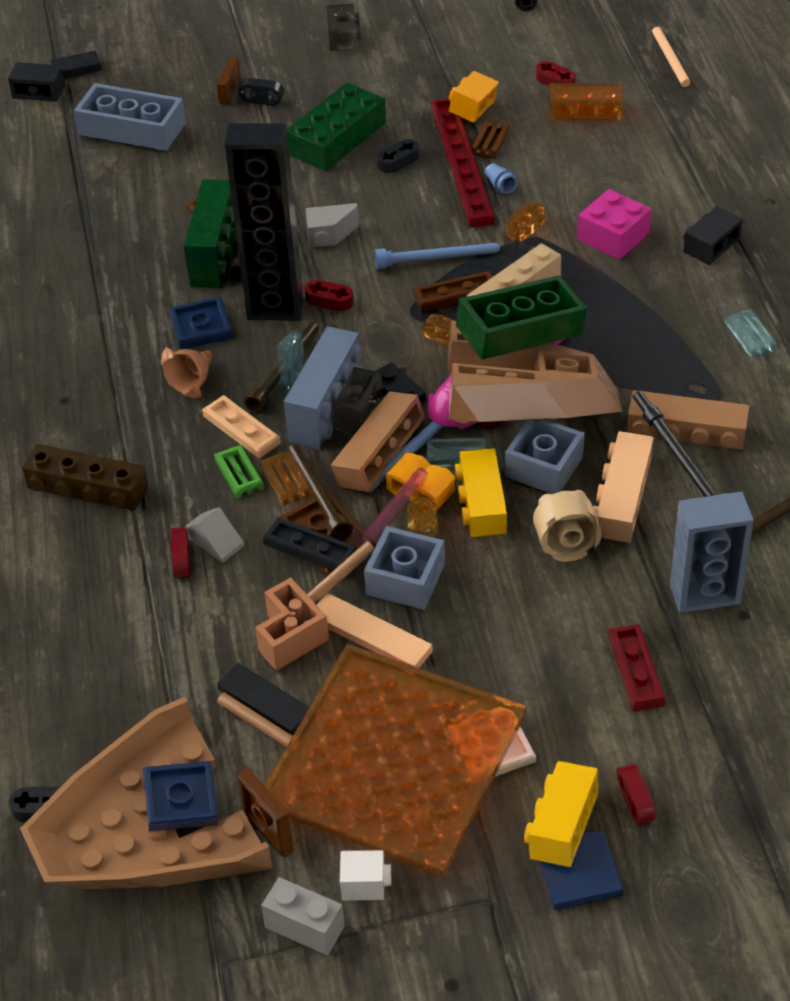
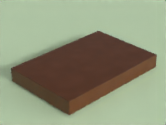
[279,491,377,577]

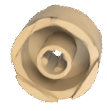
[533,490,602,562]

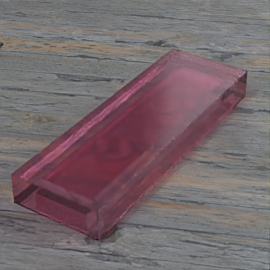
[361,467,429,546]

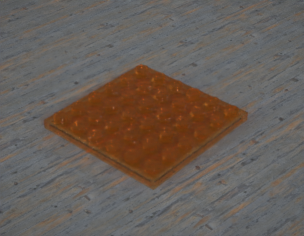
[264,644,527,878]

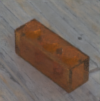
[549,83,624,121]

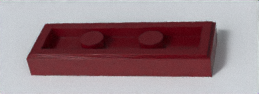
[608,624,666,712]

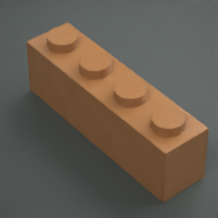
[627,390,749,450]
[330,391,425,492]

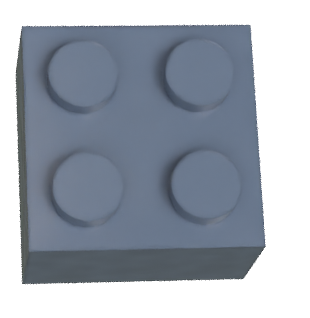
[505,419,584,494]
[364,526,445,610]

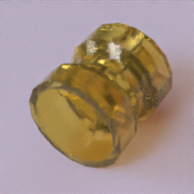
[407,497,438,537]

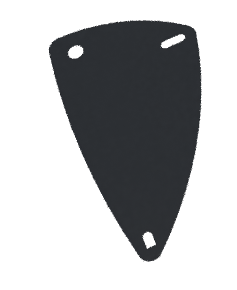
[410,237,723,401]

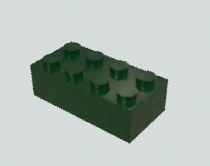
[287,82,386,172]
[183,179,237,288]
[456,275,587,360]

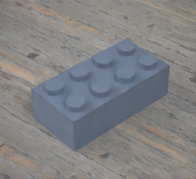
[74,83,186,151]
[284,326,364,450]
[670,492,753,613]

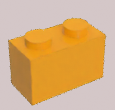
[448,71,499,123]

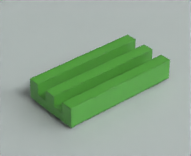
[214,445,264,499]

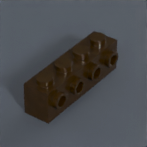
[22,444,149,511]

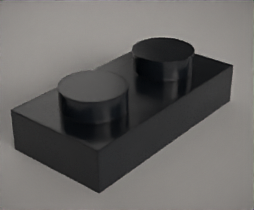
[369,362,426,403]

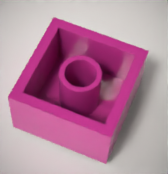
[577,189,652,260]

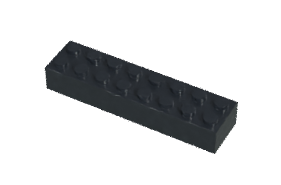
[224,123,304,321]

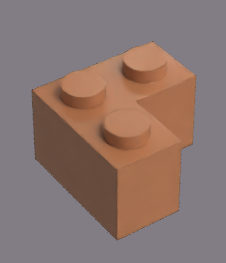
[255,577,329,671]

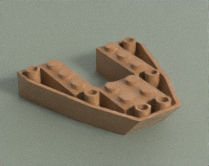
[448,321,622,423]

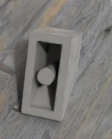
[305,203,359,248]

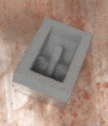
[185,507,244,563]

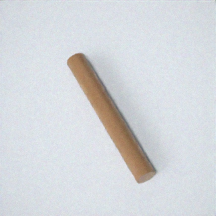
[307,541,375,603]
[217,692,300,752]

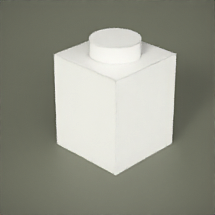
[340,850,391,901]

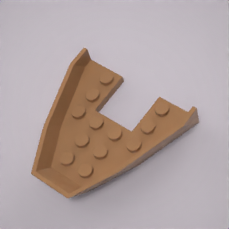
[20,697,273,889]

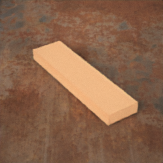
[317,593,433,673]

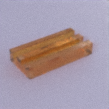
[261,451,311,506]

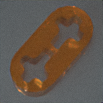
[507,203,545,241]
[421,314,456,346]

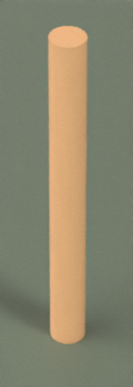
[652,27,690,87]

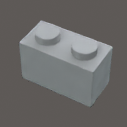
[261,877,345,955]

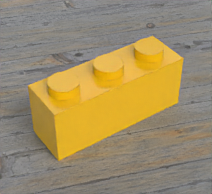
[455,448,507,537]
[524,761,599,867]

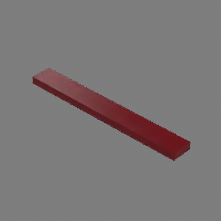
[430,98,494,228]

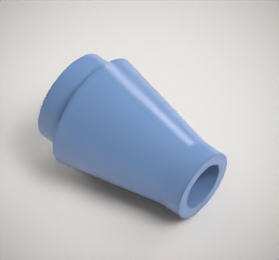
[485,163,518,194]

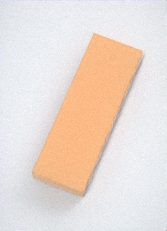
[202,395,281,459]

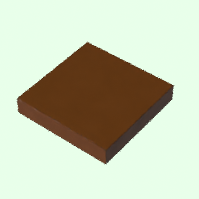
[237,767,294,857]

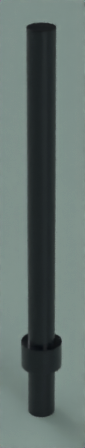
[632,390,718,497]

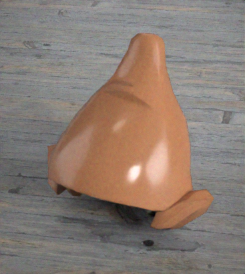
[161,347,213,399]

